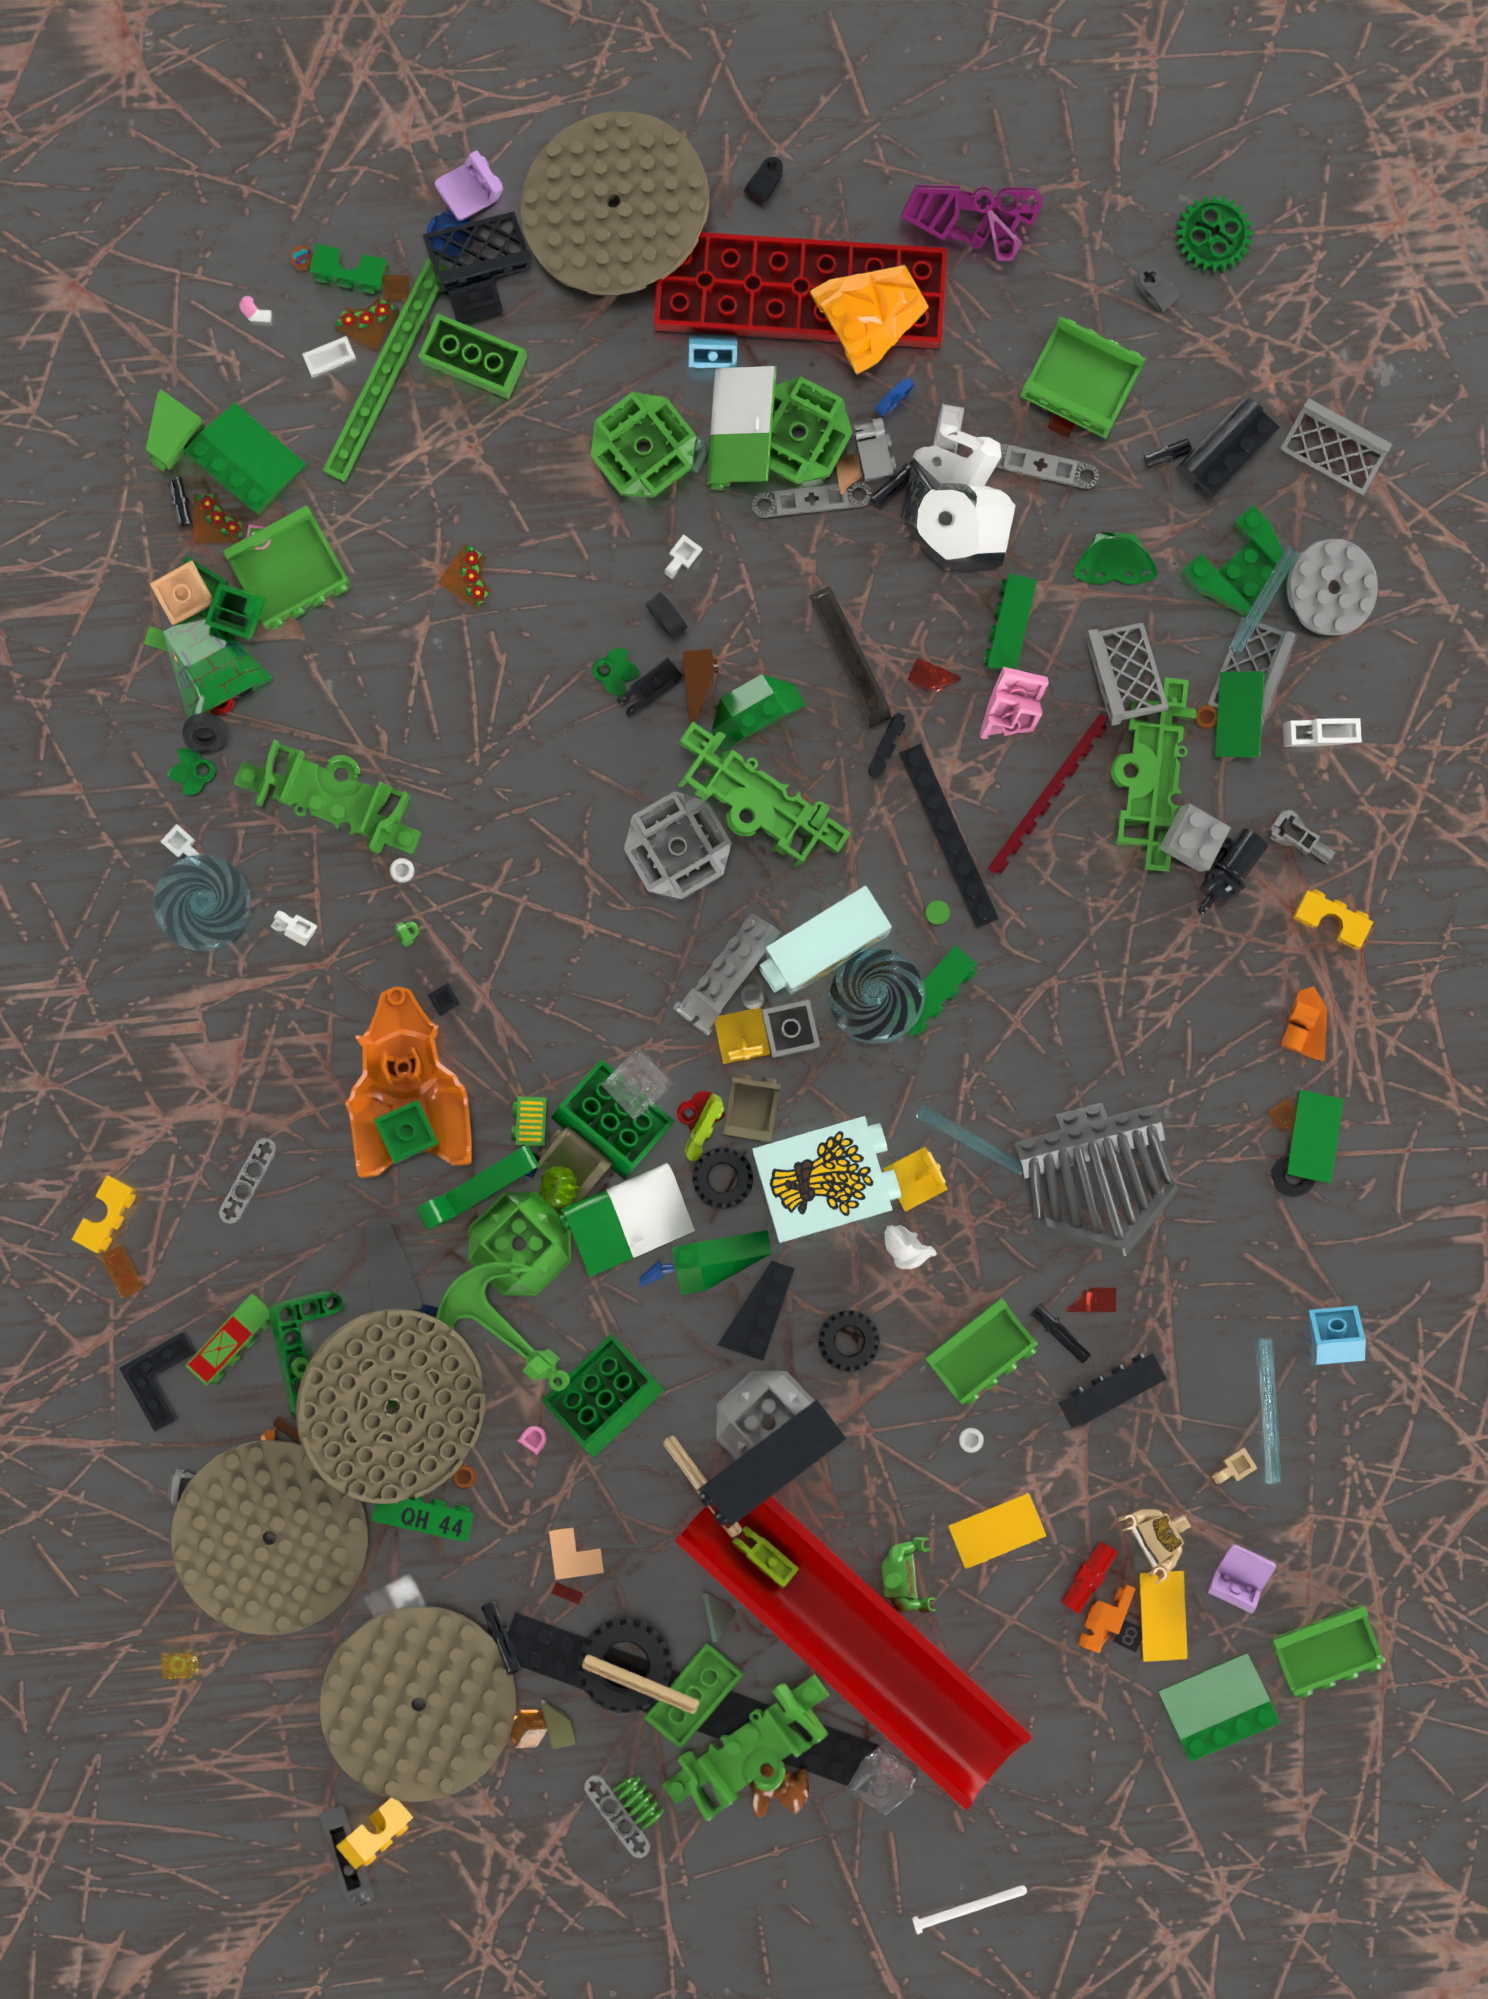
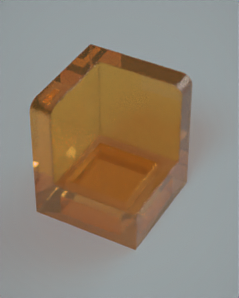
[510,1710,548,1748]

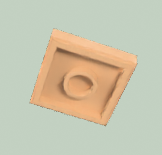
[150,561,213,626]

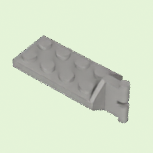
[673,914,780,1036]

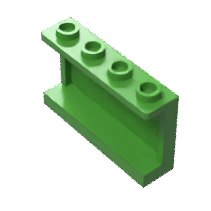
[925,1298,1038,1405]
[1271,1605,1386,1698]

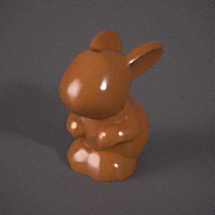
[749,1764,810,1818]

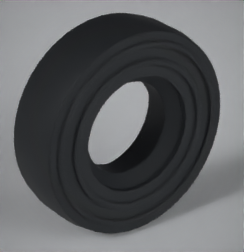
[182,713,226,753]
[1272,1154,1315,1197]

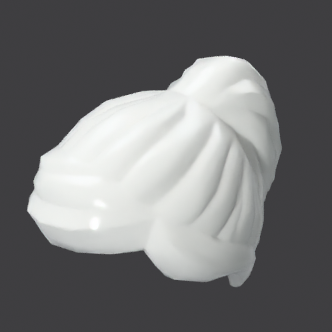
[884,1225,937,1270]

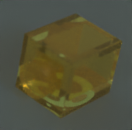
[161,1651,199,1680]

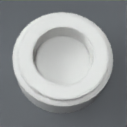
[390,858,415,883]
[740,984,765,1009]
[959,1428,984,1453]

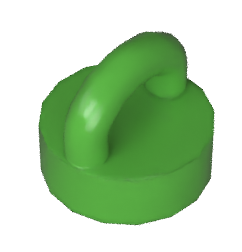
[394,921,419,947]

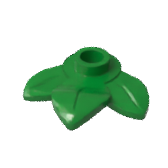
[592,648,640,696]
[167,747,216,795]

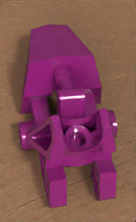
[900,185,1043,261]

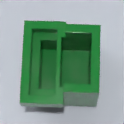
[205,584,266,639]

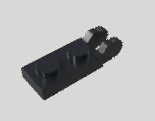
[616,657,682,716]
[868,713,906,778]

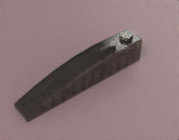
[808,586,891,728]

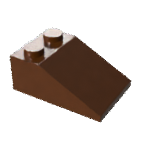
[683,649,719,724]

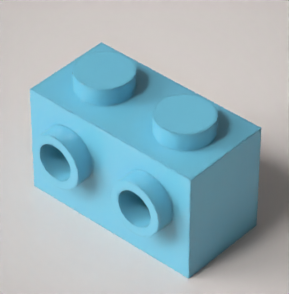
[688,334,737,368]

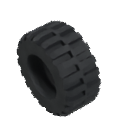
[578,1617,672,1714]

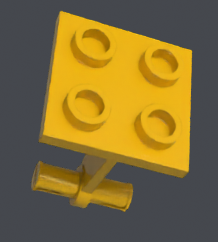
[715,1007,771,1064]
[883,1147,948,1212]

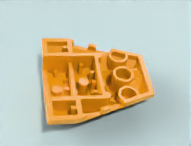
[809,265,929,375]

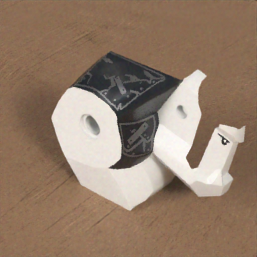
[901,423,1016,571]

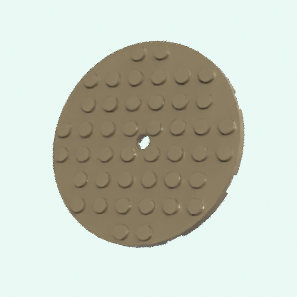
[520,111,709,295]
[296,1309,485,1504]
[171,1440,368,1635]
[319,1606,516,1802]

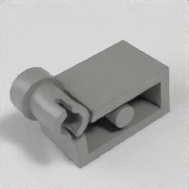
[854,418,897,484]

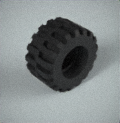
[692,1147,753,1209]
[818,1310,880,1372]

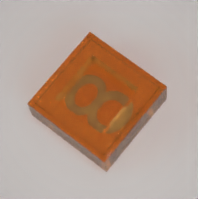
[383,275,409,301]
[1267,1098,1296,1132]

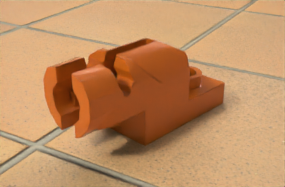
[1078,1583,1136,1653]

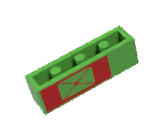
[185,1294,271,1386]

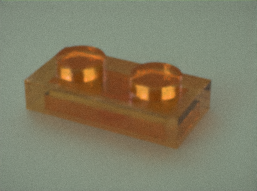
[100,1244,145,1299]

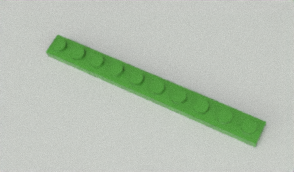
[323,258,450,482]

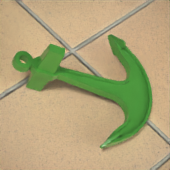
[436,1261,570,1391]

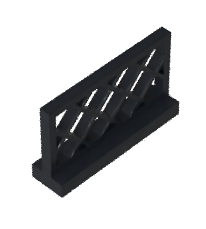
[423,211,532,292]

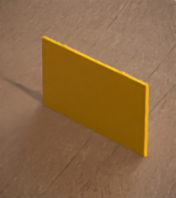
[948,1493,1046,1569]
[1139,1571,1188,1662]

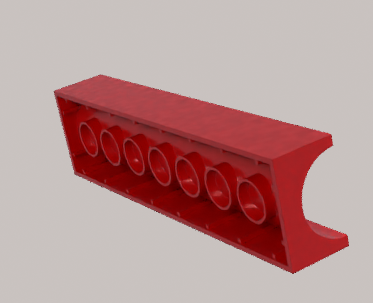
[674,1495,1033,1811]

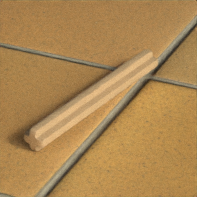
[663,1436,742,1537]
[582,1655,699,1714]

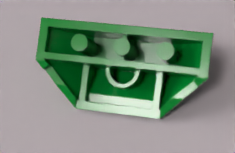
[711,674,806,751]

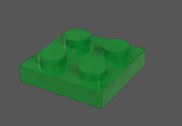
[374,1100,438,1165]

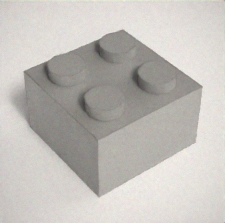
[1159,804,1231,872]
[762,999,820,1059]

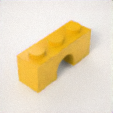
[1293,889,1373,950]
[72,1175,136,1254]
[336,1797,413,1869]

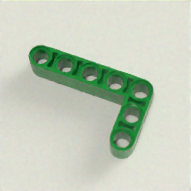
[415,1145,540,1230]
[269,1290,343,1417]

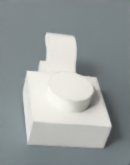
[664,534,703,579]
[161,824,201,865]
[271,911,317,946]

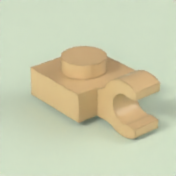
[1212,1448,1257,1484]

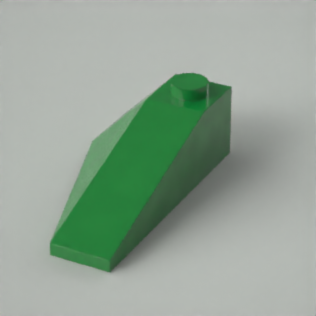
[672,1230,772,1295]

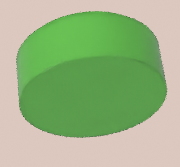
[925,900,950,925]

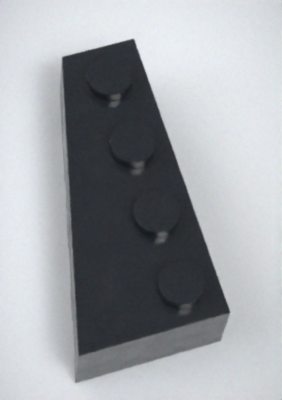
[718,1261,795,1361]
[1058,1352,1167,1428]

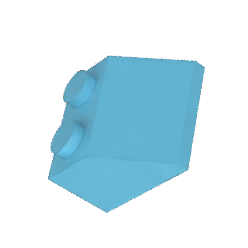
[1309,1306,1366,1365]

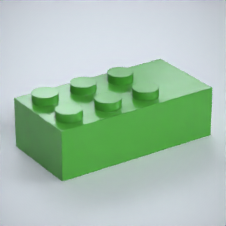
[418,313,528,399]

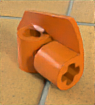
[1281,986,1328,1061]

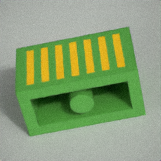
[511,1096,548,1147]

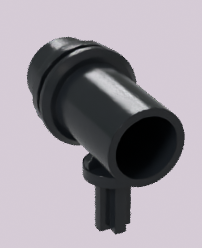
[1198,828,1268,915]

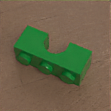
[309,243,388,294]

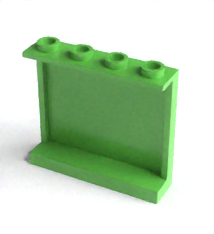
[1020,317,1146,439]
[223,505,350,630]

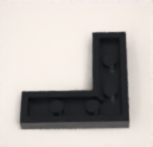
[119,1332,196,1432]

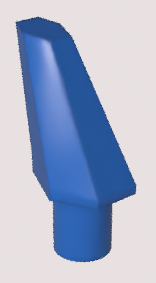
[639,1260,674,1287]

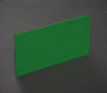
[1215,671,1265,757]
[1287,1090,1344,1184]

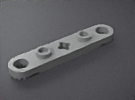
[996,443,1099,489]
[752,482,871,518]

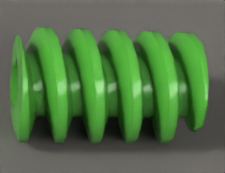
[612,1776,664,1831]

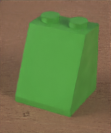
[146,389,205,473]

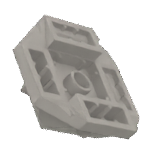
[624,791,732,900]
[716,1370,815,1460]

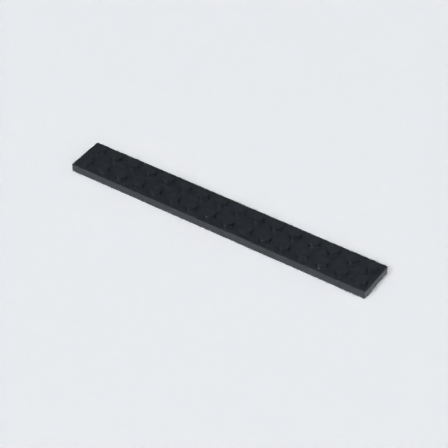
[507,1612,883,1793]

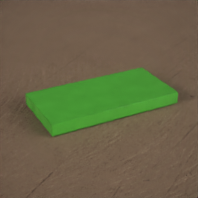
[643,1642,744,1750]

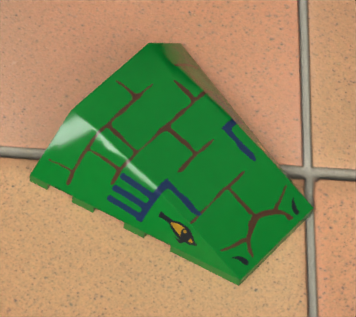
[163,609,274,719]

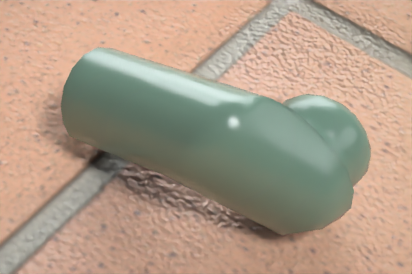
[691,436,708,474]

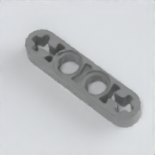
[219,1138,277,1224]
[584,1775,650,1858]

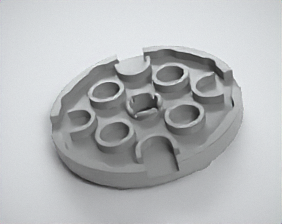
[1287,539,1378,635]

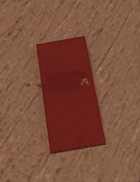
[551,1582,583,1604]

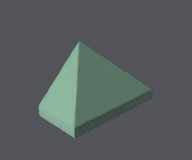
[703,1591,736,1642]

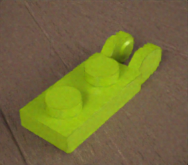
[684,1094,724,1162]
[732,1526,799,1589]

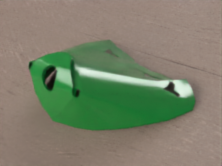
[1074,532,1157,584]

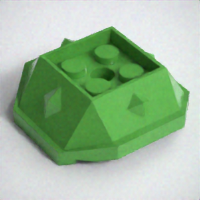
[769,376,852,484]
[591,391,696,498]
[468,1192,572,1296]

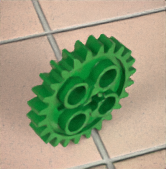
[1175,194,1254,273]

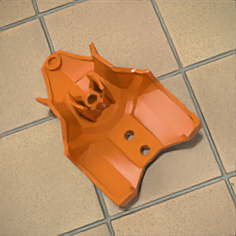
[345,987,472,1178]

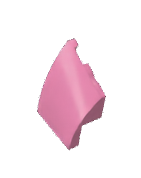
[980,667,1049,739]

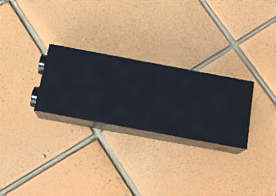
[698,1399,847,1529]

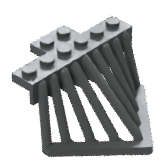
[1014,1102,1177,1256]

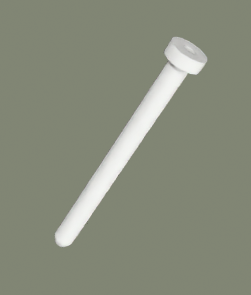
[912,1885,1027,1934]

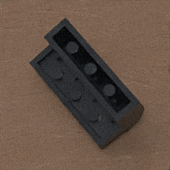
[1176,397,1280,497]

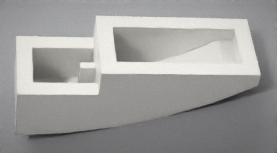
[1282,718,1362,747]

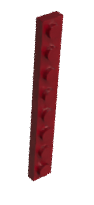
[986,713,1108,876]

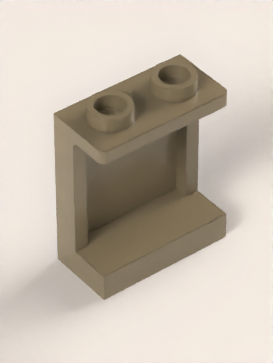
[723,1074,780,1143]
[537,1126,613,1202]

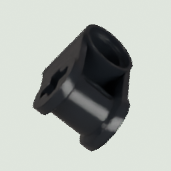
[743,157,783,205]

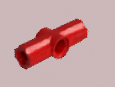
[1061,1541,1118,1614]

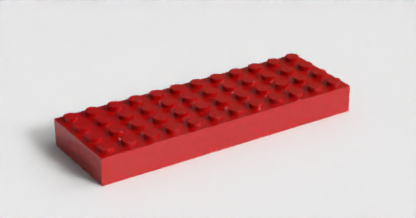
[654,232,948,349]

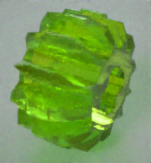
[538,1166,579,1208]

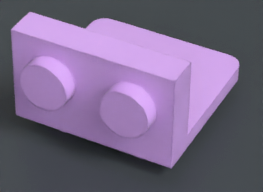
[434,150,503,221]
[1208,1545,1276,1614]

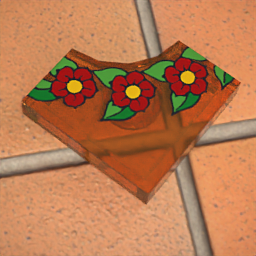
[334,298,399,351]
[193,494,243,544]
[438,543,491,610]

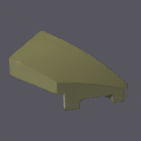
[541,1700,576,1749]

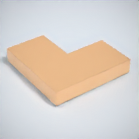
[549,1527,604,1580]

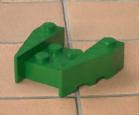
[1181,505,1291,621]

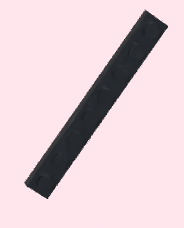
[899,743,999,929]

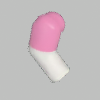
[239,296,272,322]

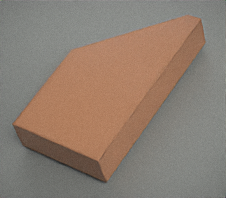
[835,454,861,495]

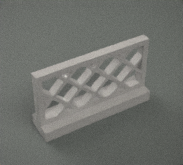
[1279,398,1393,496]
[1207,616,1297,726]
[1086,623,1168,726]

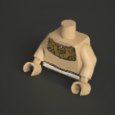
[1118,1509,1191,1584]

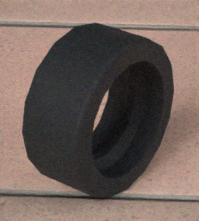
[645,592,688,639]

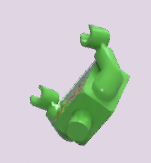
[882,1537,936,1613]

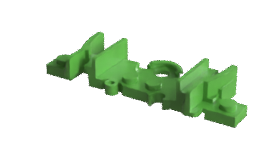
[1111,677,1197,872]
[678,722,850,868]
[234,740,421,855]
[662,1675,829,1821]

